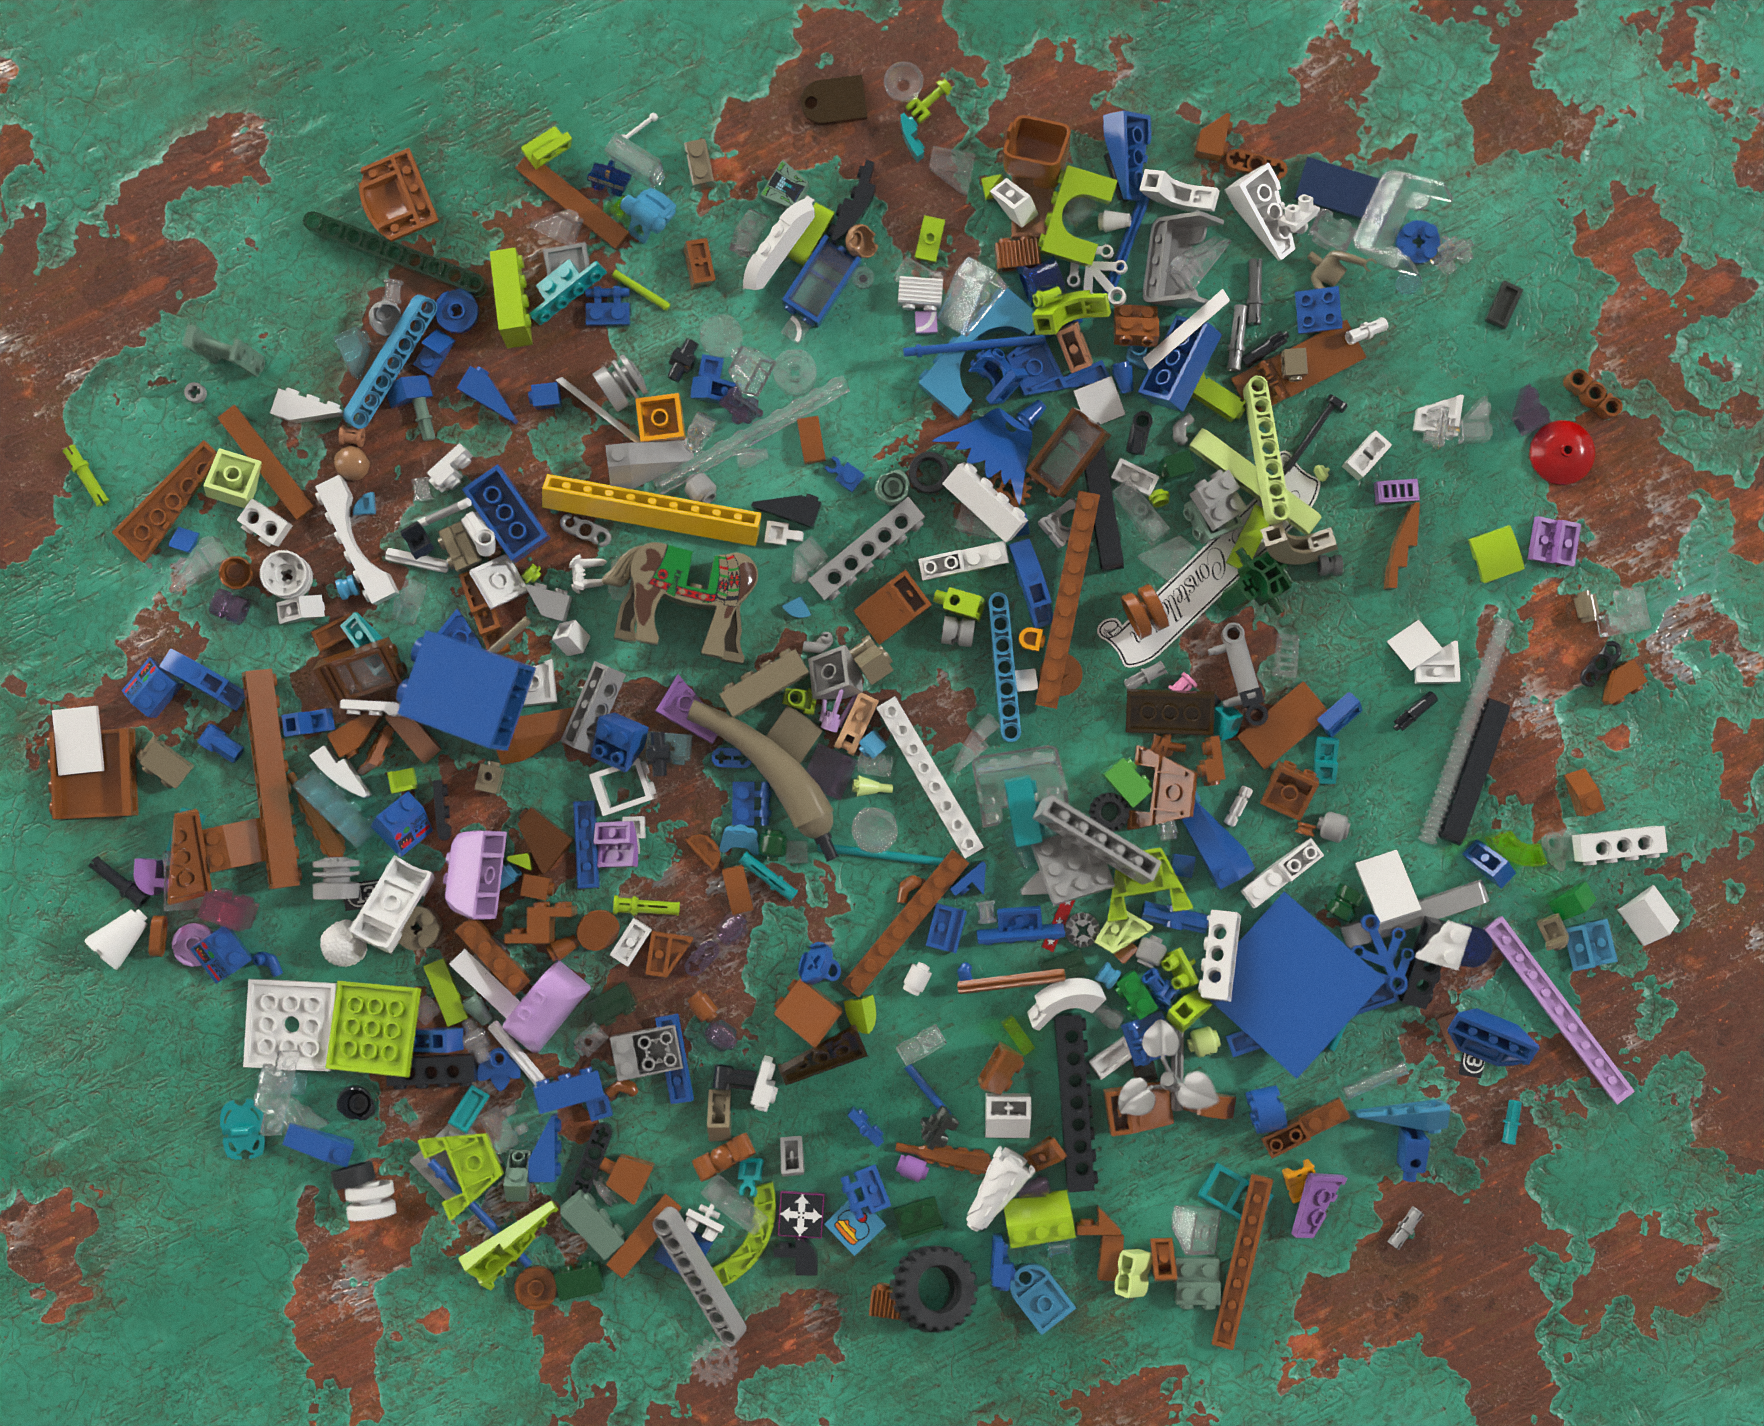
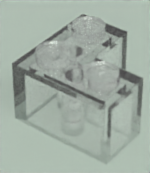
[1597,586,1651,638]

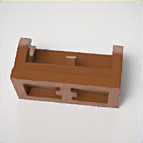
[683,238,716,290]

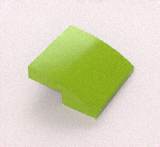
[1468,525,1525,583]

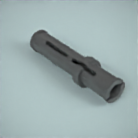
[1246,258,1264,326]

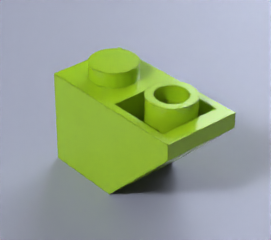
[1166,989,1213,1034]

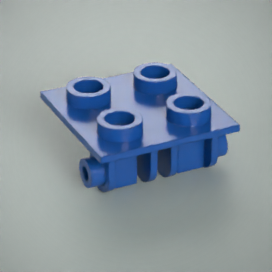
[1295,286,1343,334]
[1121,1011,1165,1067]

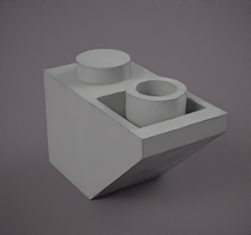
[526,582,572,622]

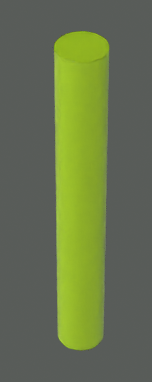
[612,270,671,311]

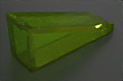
[1001,1014,1035,1056]

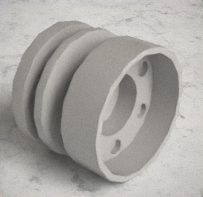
[592,354,649,412]
[312,857,360,899]

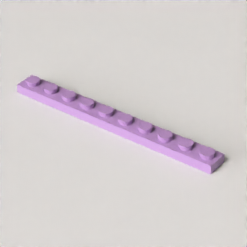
[1483,916,1635,1105]

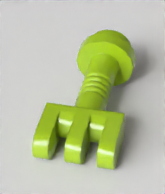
[906,79,952,124]

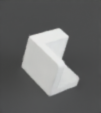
[552,620,590,656]

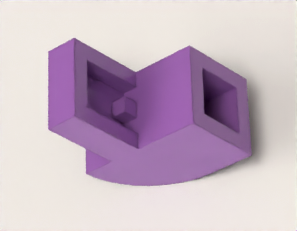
[134,858,169,895]

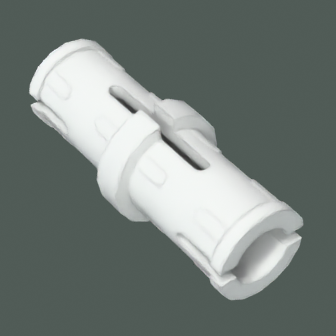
[1345,317,1388,345]

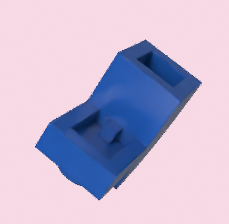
[282,708,335,737]

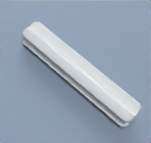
[385,548,450,573]

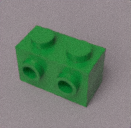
[1114,969,1158,1020]

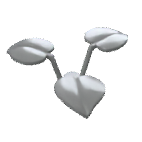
[1118,1019,1219,1116]

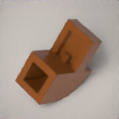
[1183,1092,1236,1119]

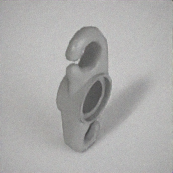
[560,513,611,547]

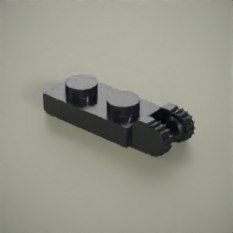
[433,780,452,841]

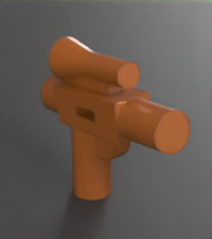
[1150,734,1186,771]

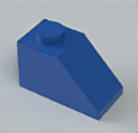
[690,376,742,406]
[1462,839,1516,889]

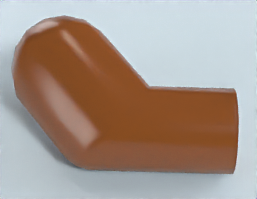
[897,875,922,903]
[604,1080,638,1098]

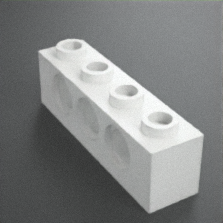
[1572,826,1668,865]
[1198,910,1241,1002]

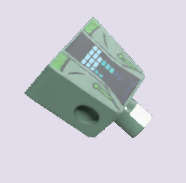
[760,160,816,211]

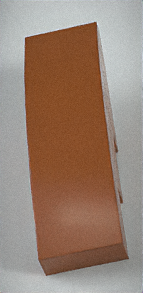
[1383,502,1420,590]
[459,571,511,655]
[606,1193,682,1279]

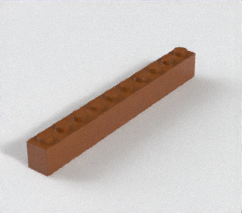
[242,669,302,889]

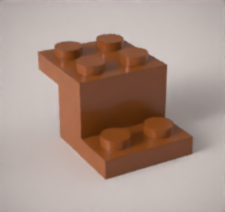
[505,901,577,943]

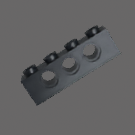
[1398,916,1446,1010]
[386,1053,478,1090]

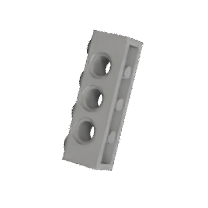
[561,661,626,754]

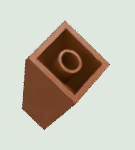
[773,977,842,1048]

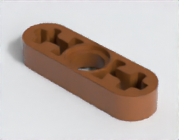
[1225,149,1287,181]

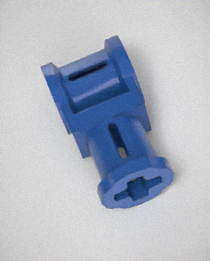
[1141,968,1182,1012]

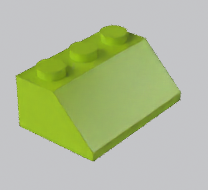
[1003,1189,1076,1249]

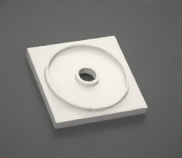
[243,979,337,1071]

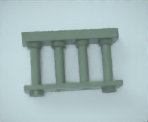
[182,324,265,377]

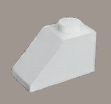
[990,178,1039,227]
[276,595,325,624]

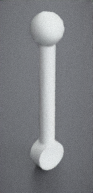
[619,113,658,144]

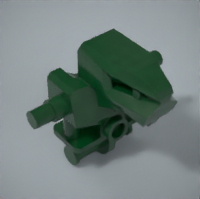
[1217,547,1295,616]

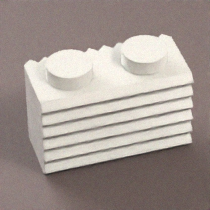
[898,276,943,311]

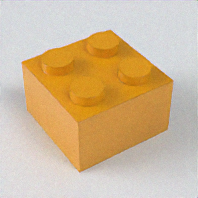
[635,393,686,442]

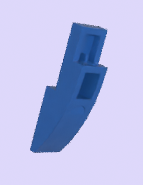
[1008,538,1053,628]
[159,649,245,712]

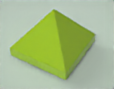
[981,174,1003,200]

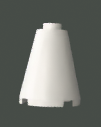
[84,909,148,970]

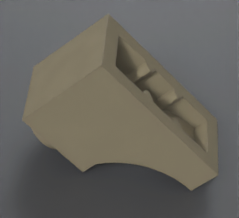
[707,1089,732,1141]

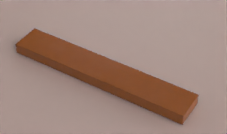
[515,156,630,250]
[217,404,315,520]

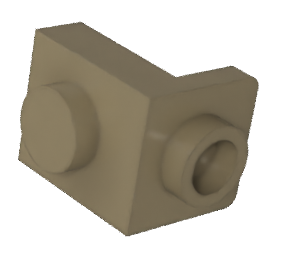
[1537,913,1569,951]

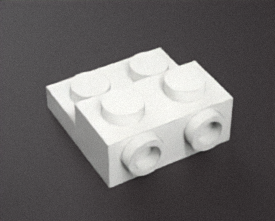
[427,443,473,493]
[751,1055,778,1111]

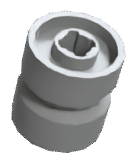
[941,616,975,647]

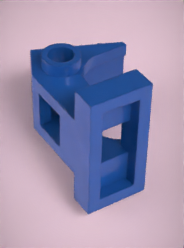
[969,348,1029,404]

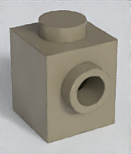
[475,760,505,794]

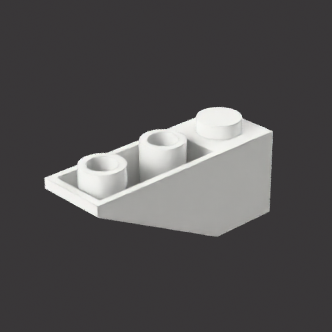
[270,387,344,423]

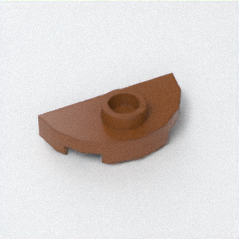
[684,834,721,872]

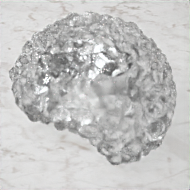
[852,807,898,853]

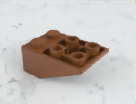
[853,570,932,645]
[1103,1081,1174,1136]

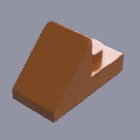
[1023,1136,1067,1173]
[1075,1205,1121,1235]
[1150,1238,1177,1281]

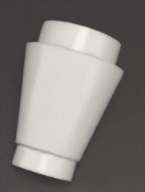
[1098,210,1131,232]

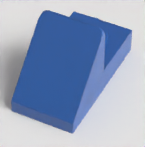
[413,329,456,377]
[949,860,986,896]

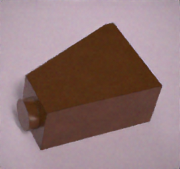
[517,807,575,874]

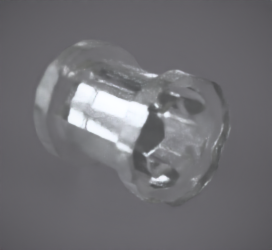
[382,279,404,305]
[411,477,433,502]
[975,900,997,924]

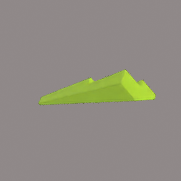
[458,1201,559,1291]

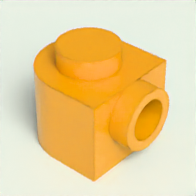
[1018,627,1046,652]

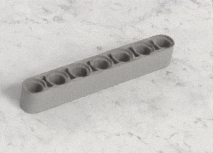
[1340,880,1489,948]
[653,1207,746,1347]

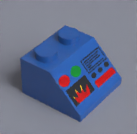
[122,657,184,718]
[371,791,433,858]
[190,923,253,984]

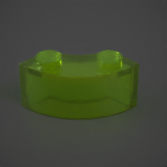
[1484,830,1548,867]

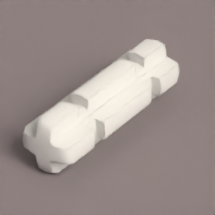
[1224,786,1253,827]

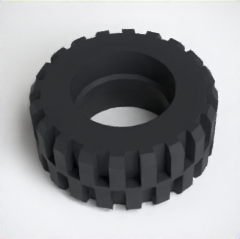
[890,1246,978,1333]

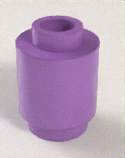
[896,1154,929,1183]

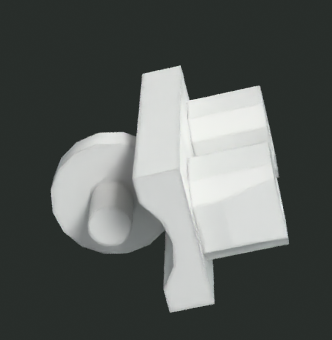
[1278,194,1320,234]
[685,1202,724,1242]

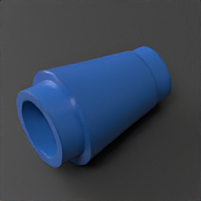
[1111,360,1134,394]
[1015,400,1046,429]

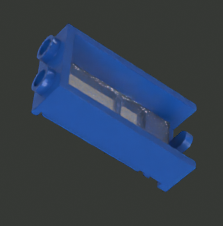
[782,235,861,327]

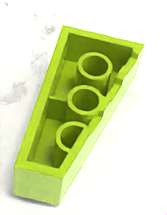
[490,248,533,349]

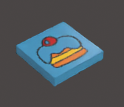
[824,1193,886,1256]

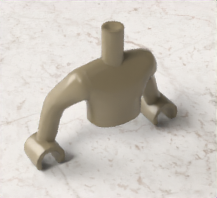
[1307,250,1377,289]

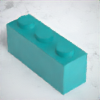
[1004,775,1045,847]

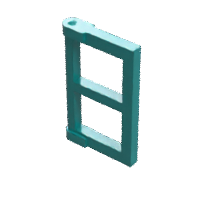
[1197,1162,1274,1220]

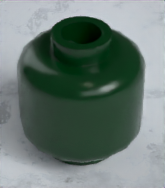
[758,829,788,861]

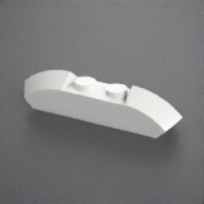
[743,198,815,290]

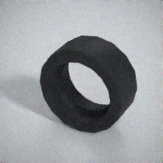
[908,452,950,495]
[330,1161,376,1190]

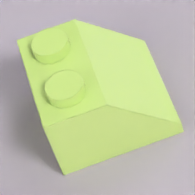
[203,448,262,508]

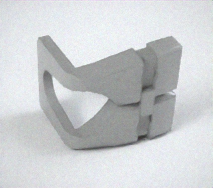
[1038,498,1076,548]

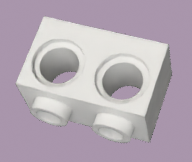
[1342,430,1392,481]
[237,499,293,547]

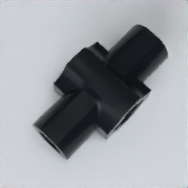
[667,338,699,383]
[647,732,671,776]

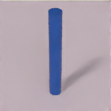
[904,1063,952,1114]

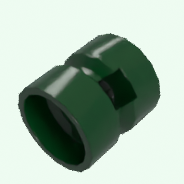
[1325,883,1365,923]

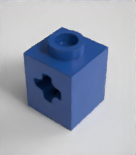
[528,382,562,410]

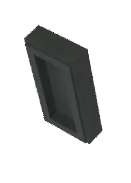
[1484,280,1524,330]

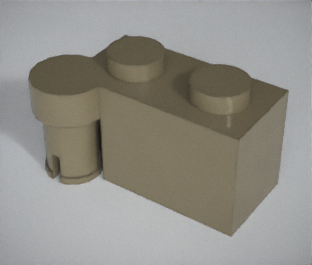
[849,635,893,685]
[136,735,195,789]

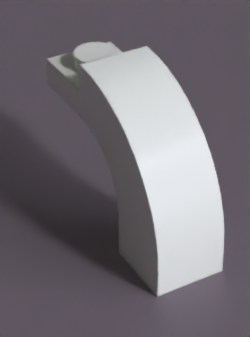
[1139,169,1220,212]
[1027,978,1106,1031]

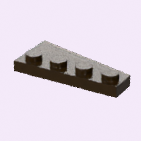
[778,1024,868,1086]

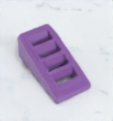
[1373,479,1420,505]

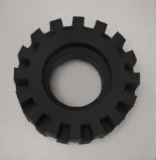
[1089,793,1130,832]

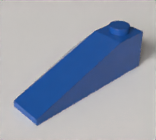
[1103,111,1151,201]
[1181,803,1256,889]

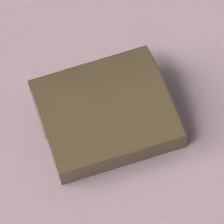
[766,705,824,764]

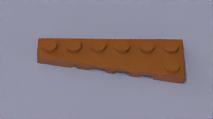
[112,440,217,563]

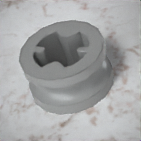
[184,382,207,403]

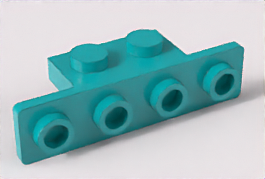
[529,259,607,325]

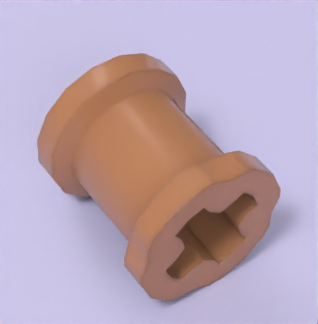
[339,425,365,447]

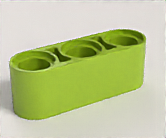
[786,202,835,266]

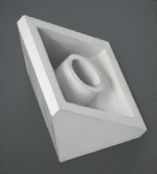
[1618,885,1680,946]

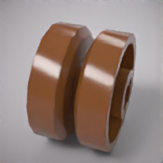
[1120,583,1169,640]

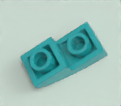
[900,113,925,162]

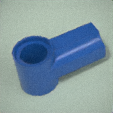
[197,723,245,763]

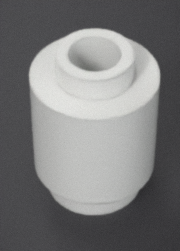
[903,962,932,996]

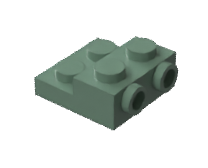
[1183,500,1244,545]
[1174,1257,1221,1309]

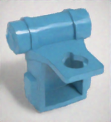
[620,187,676,244]

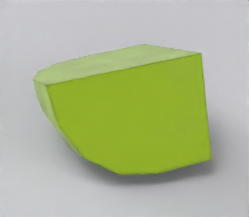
[844,995,876,1034]

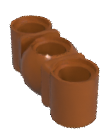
[1563,369,1623,420]
[692,1133,756,1182]

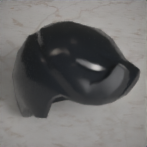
[336,1085,375,1121]

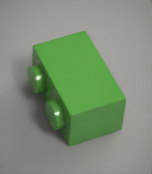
[1102,758,1153,808]

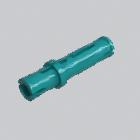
[738,851,798,902]

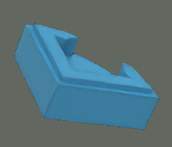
[353,492,376,516]
[782,596,811,618]

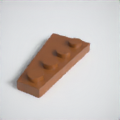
[167,809,213,905]

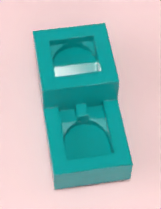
[1313,736,1339,784]

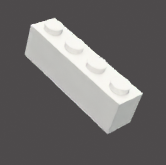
[942,462,1028,542]

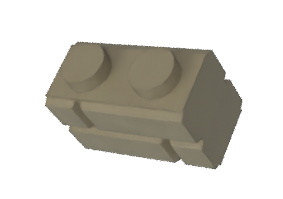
[684,139,716,191]
[438,521,483,573]

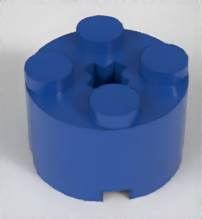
[1245,1085,1287,1134]

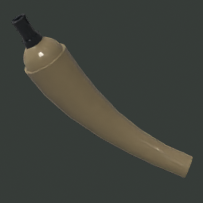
[687,700,839,862]

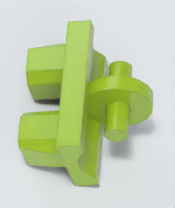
[1161,947,1199,990]

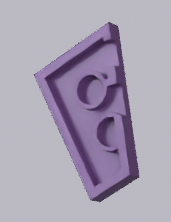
[656,674,718,744]
[1291,1173,1348,1238]

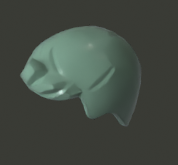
[875,469,910,506]

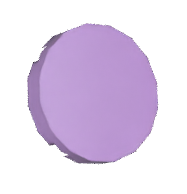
[171,923,213,967]

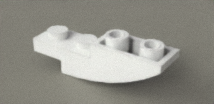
[918,541,1009,580]
[1240,838,1324,908]

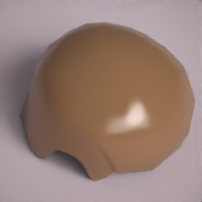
[845,224,878,258]
[334,446,370,481]

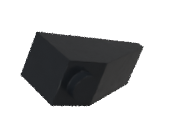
[751,494,822,529]

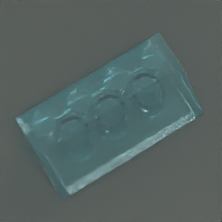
[293,769,376,850]

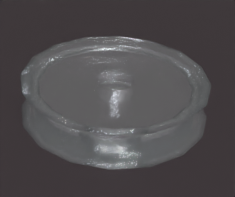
[593,1176,618,1207]

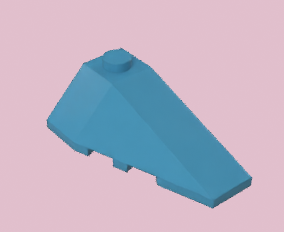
[1353,1099,1450,1134]

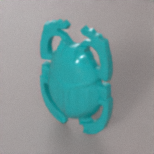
[220,1099,265,1160]

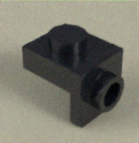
[400,521,435,560]

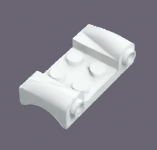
[349,855,435,954]

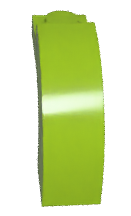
[1032,290,1111,335]

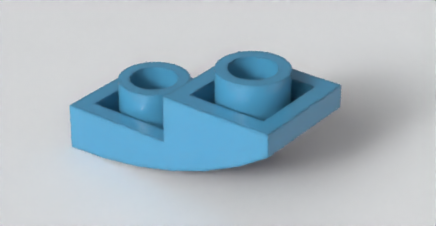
[858,729,889,759]

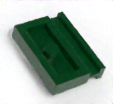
[893,1196,944,1240]

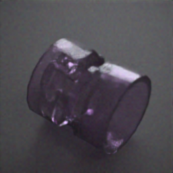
[209,588,251,625]

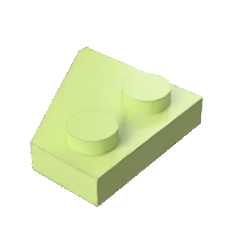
[1094,911,1153,954]

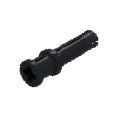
[88,856,151,909]

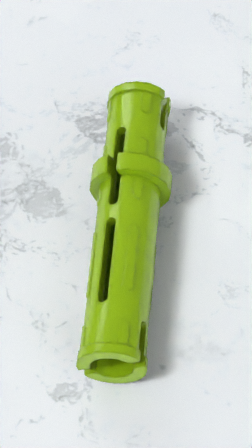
[62,445,110,507]

